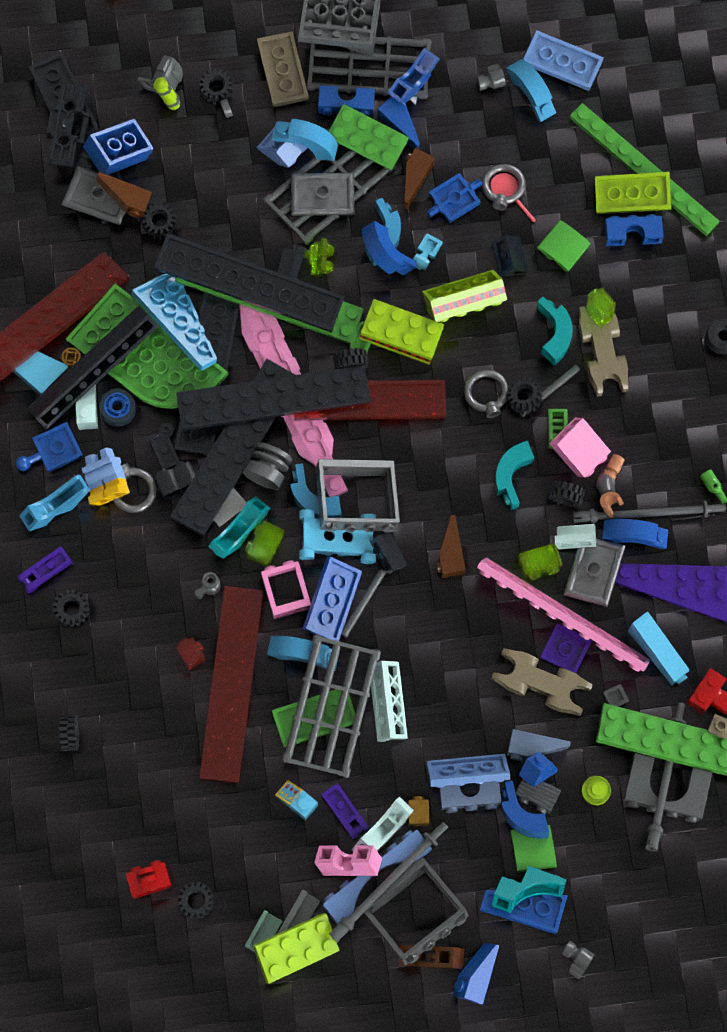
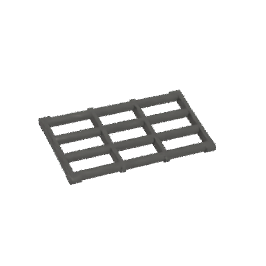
[306,36,432,99]
[262,144,396,245]
[281,634,381,778]

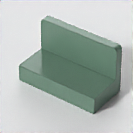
[245,910,283,952]

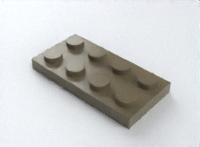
[257,31,309,107]

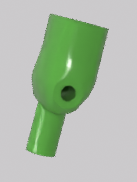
[700,469,727,504]

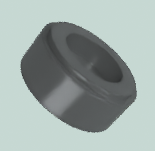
[220,98,233,118]

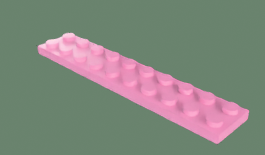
[477,557,650,672]

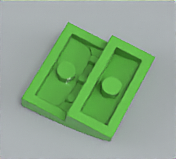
[537,220,591,272]
[511,825,557,873]

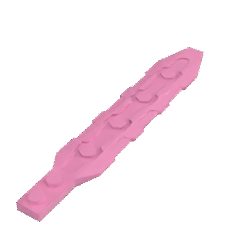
[240,305,348,497]

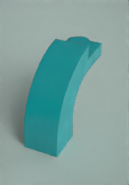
[536,297,573,366]
[495,441,534,510]

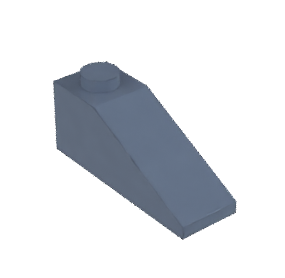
[507,729,571,761]

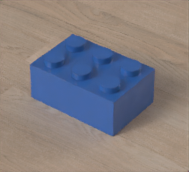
[83,119,154,175]

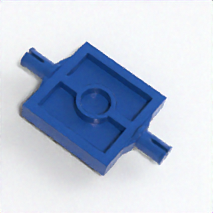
[427,173,483,223]

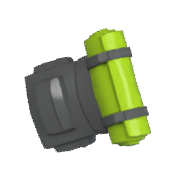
[137,55,183,110]

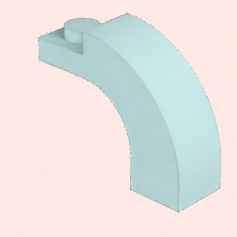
[352,797,414,852]

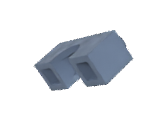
[439,781,501,813]

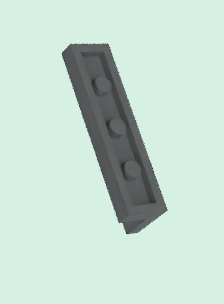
[277,889,320,934]

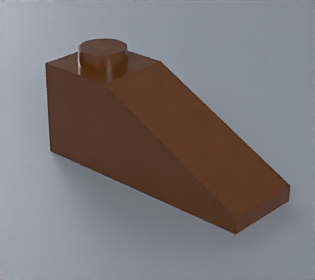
[404,148,435,209]
[96,172,152,218]
[436,515,466,578]
[399,945,464,969]

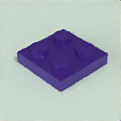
[540,623,592,673]

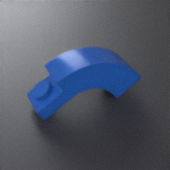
[387,48,440,104]
[362,221,416,275]
[602,519,668,549]
[501,781,549,839]

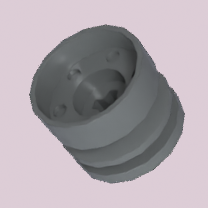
[243,442,292,490]

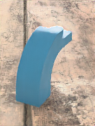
[506,59,556,122]
[272,119,338,161]
[365,198,401,266]
[290,463,342,519]
[267,636,339,670]

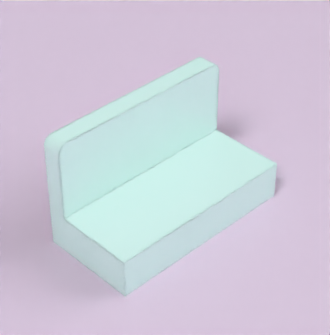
[555,524,596,549]

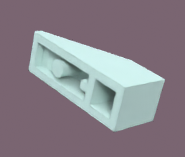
[76,384,98,430]

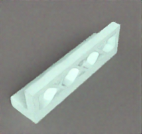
[371,661,408,742]

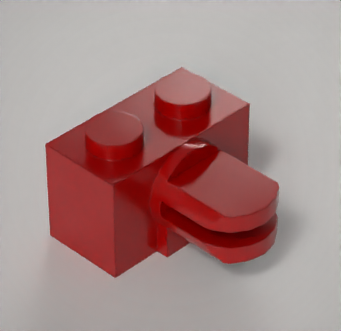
[686,668,727,715]
[126,860,172,899]

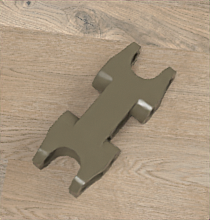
[578,302,628,397]
[491,648,593,716]

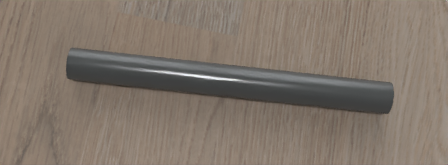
[519,365,580,417]
[341,569,386,638]

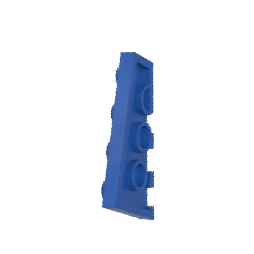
[480,890,568,935]

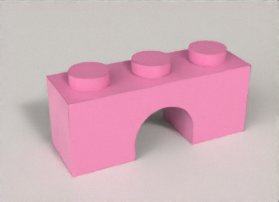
[314,845,382,876]

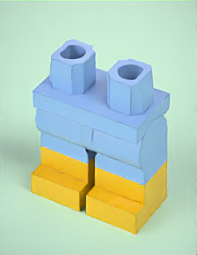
[82,448,130,506]

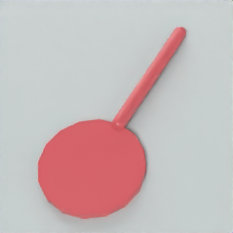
[490,173,536,222]

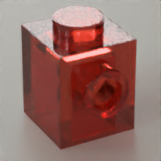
[176,637,206,670]

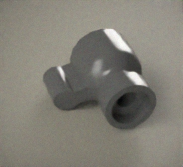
[477,64,506,91]
[195,572,221,599]
[562,941,595,979]

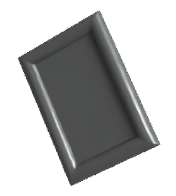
[61,166,136,225]

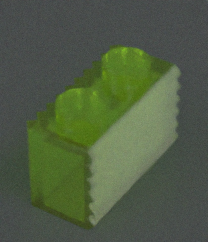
[586,288,616,328]
[245,521,285,567]
[518,543,563,580]

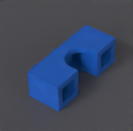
[318,85,375,117]
[604,214,664,246]

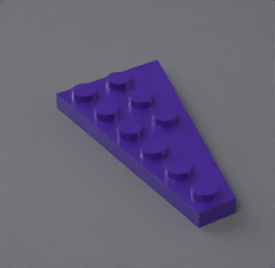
[615,563,727,623]

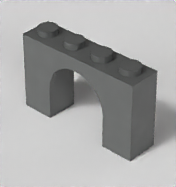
[623,753,712,823]

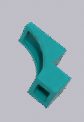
[208,497,270,558]
[492,866,566,913]

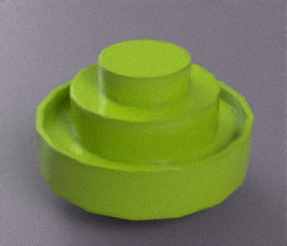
[581,776,611,806]

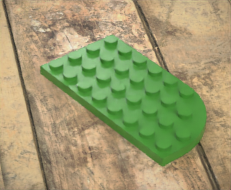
[66,284,228,409]

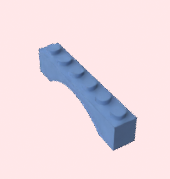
[323,830,432,925]

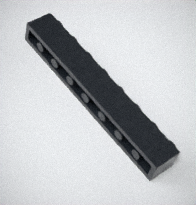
[27,305,158,430]

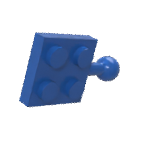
[15,422,83,473]

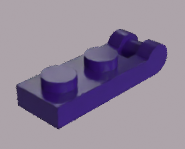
[17,546,73,594]
[321,783,369,840]

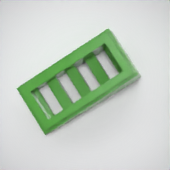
[548,409,568,449]

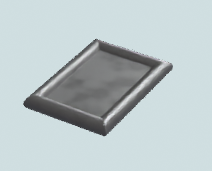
[291,173,355,216]
[563,539,625,607]

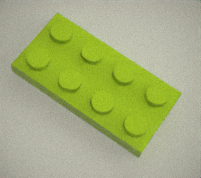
[595,172,671,214]
[253,913,340,984]

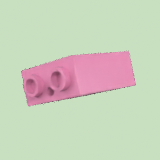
[261,560,311,619]

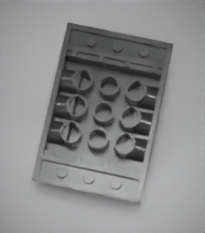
[298,0,381,57]

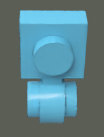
[413,233,443,270]

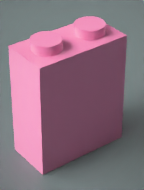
[549,417,611,478]

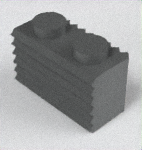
[516,779,561,814]

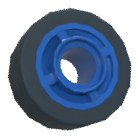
[99,388,136,427]

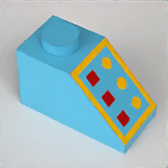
[275,780,318,821]

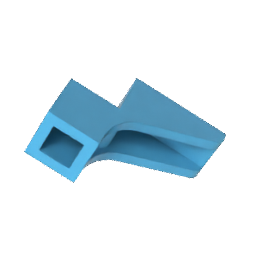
[19,475,90,531]

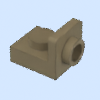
[708,714,727,739]

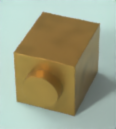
[408,796,429,826]

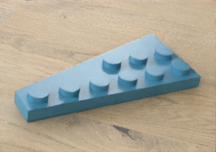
[131,273,217,371]

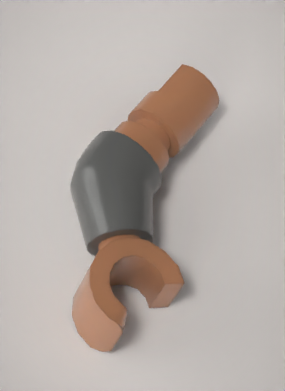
[596,454,625,517]

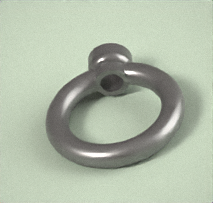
[482,164,526,210]
[464,370,509,418]
[113,463,157,513]

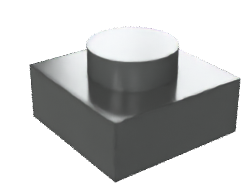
[602,684,629,707]

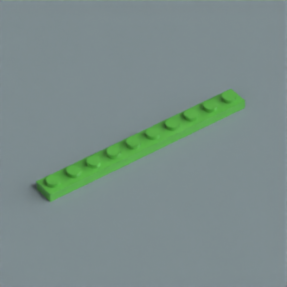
[570,103,719,236]

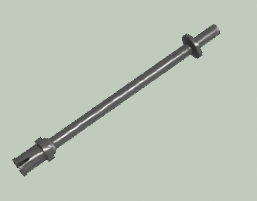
[572,500,726,524]
[645,703,686,851]
[328,822,448,943]

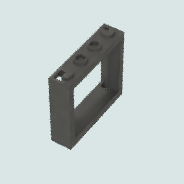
[315,459,400,533]
[364,857,469,966]

